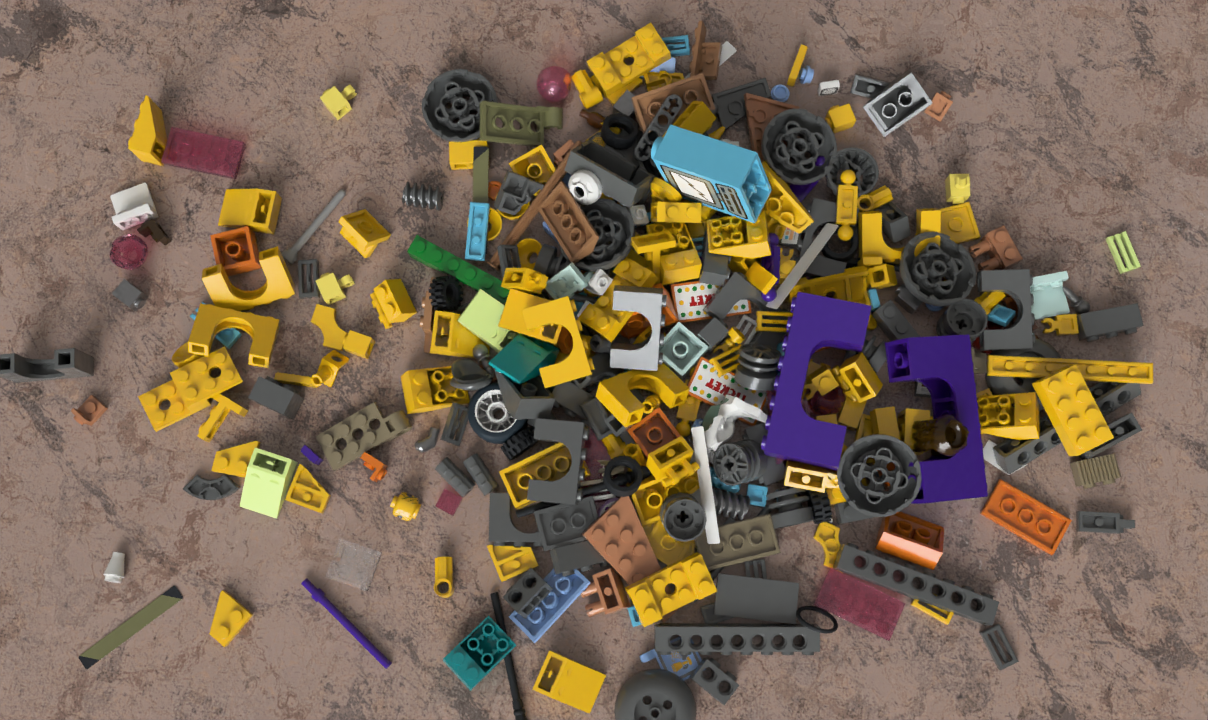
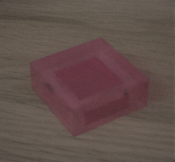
[435,489,463,516]

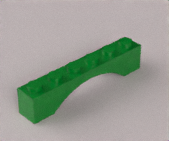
[407,235,510,305]

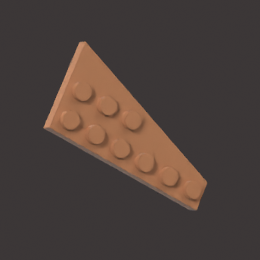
[744,93,799,183]
[582,496,679,623]

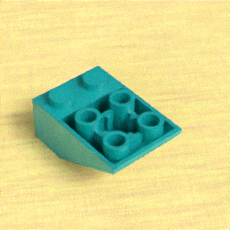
[488,334,560,384]
[443,615,517,691]

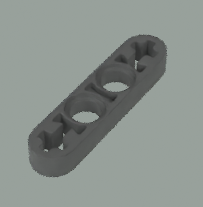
[633,94,682,161]

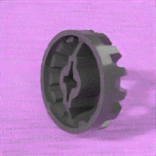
[825,147,879,199]

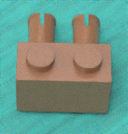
[968,225,1023,271]
[581,568,631,617]

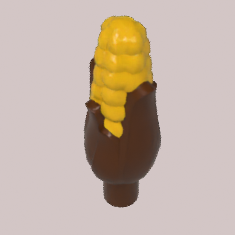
[579,109,621,135]

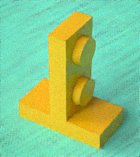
[651,202,701,223]
[631,230,676,284]
[197,394,248,443]

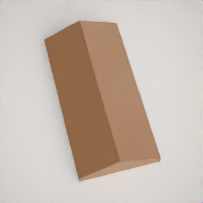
[631,73,715,133]
[537,181,599,264]

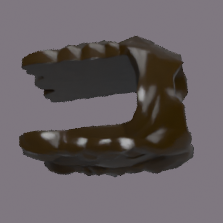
[912,414,969,456]

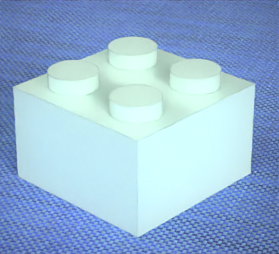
[659,322,709,380]

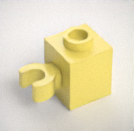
[320,85,357,120]
[945,174,970,204]
[315,273,355,305]

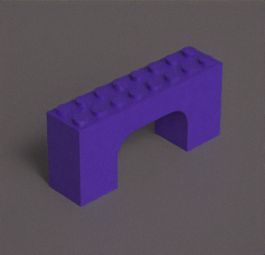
[761,292,871,471]
[885,334,988,504]

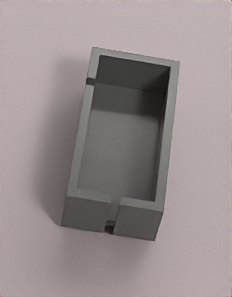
[564,139,654,208]

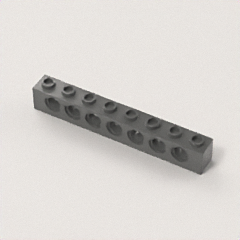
[993,382,1141,474]
[833,543,999,626]
[654,623,820,655]

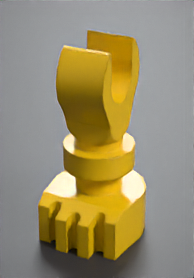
[713,326,746,359]

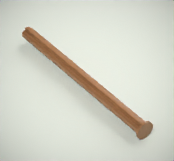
[486,140,582,271]

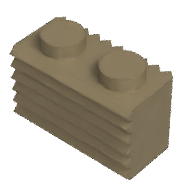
[1070,454,1121,489]

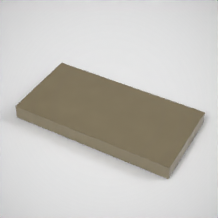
[694,513,781,571]

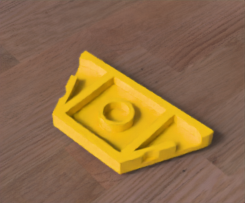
[642,519,695,566]

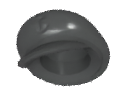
[450,359,493,391]

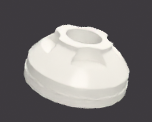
[568,169,602,205]

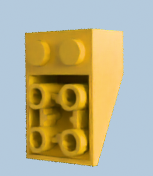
[128,95,169,166]
[218,188,282,234]
[707,210,771,259]
[646,222,702,285]
[498,288,562,345]
[430,310,490,359]
[401,366,470,414]
[977,392,1040,440]
[532,650,606,714]

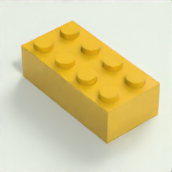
[1032,364,1114,456]
[499,442,591,509]

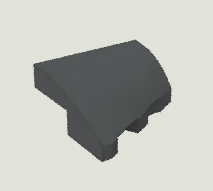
[493,170,544,215]

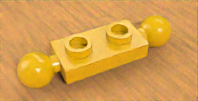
[835,170,858,241]
[675,365,701,437]

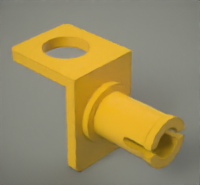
[311,350,349,387]

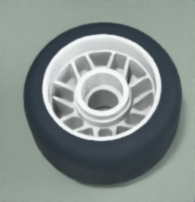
[468,383,528,444]

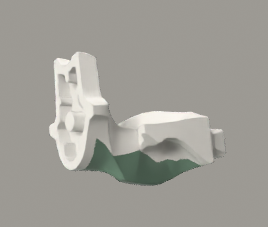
[702,394,768,464]

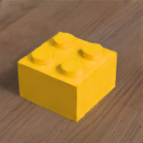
[897,408,933,455]

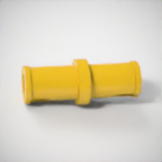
[642,393,663,414]

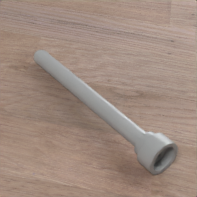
[281,189,346,265]

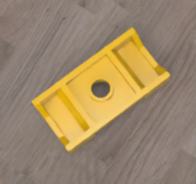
[586,23,671,97]
[578,257,658,343]
[789,266,871,310]
[625,552,717,627]

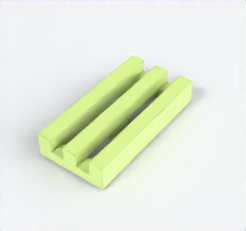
[1106,231,1141,274]

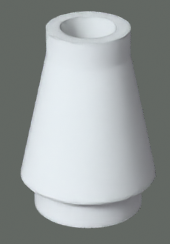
[103,552,125,583]

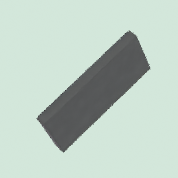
[714,573,799,624]

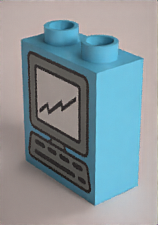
[651,124,772,224]

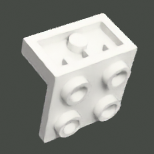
[110,183,158,230]

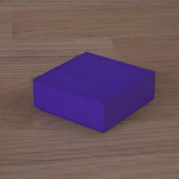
[300,445,323,465]

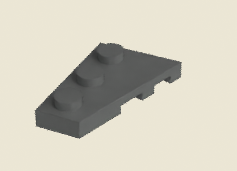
[711,78,771,130]

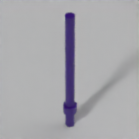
[301,578,392,669]

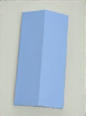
[509,568,591,643]

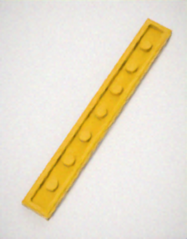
[987,355,1153,384]

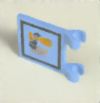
[639,636,706,680]

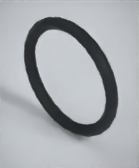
[796,606,838,634]

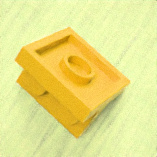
[338,209,391,258]

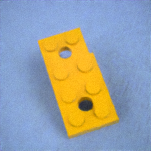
[138,346,243,432]

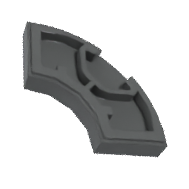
[183,474,240,500]

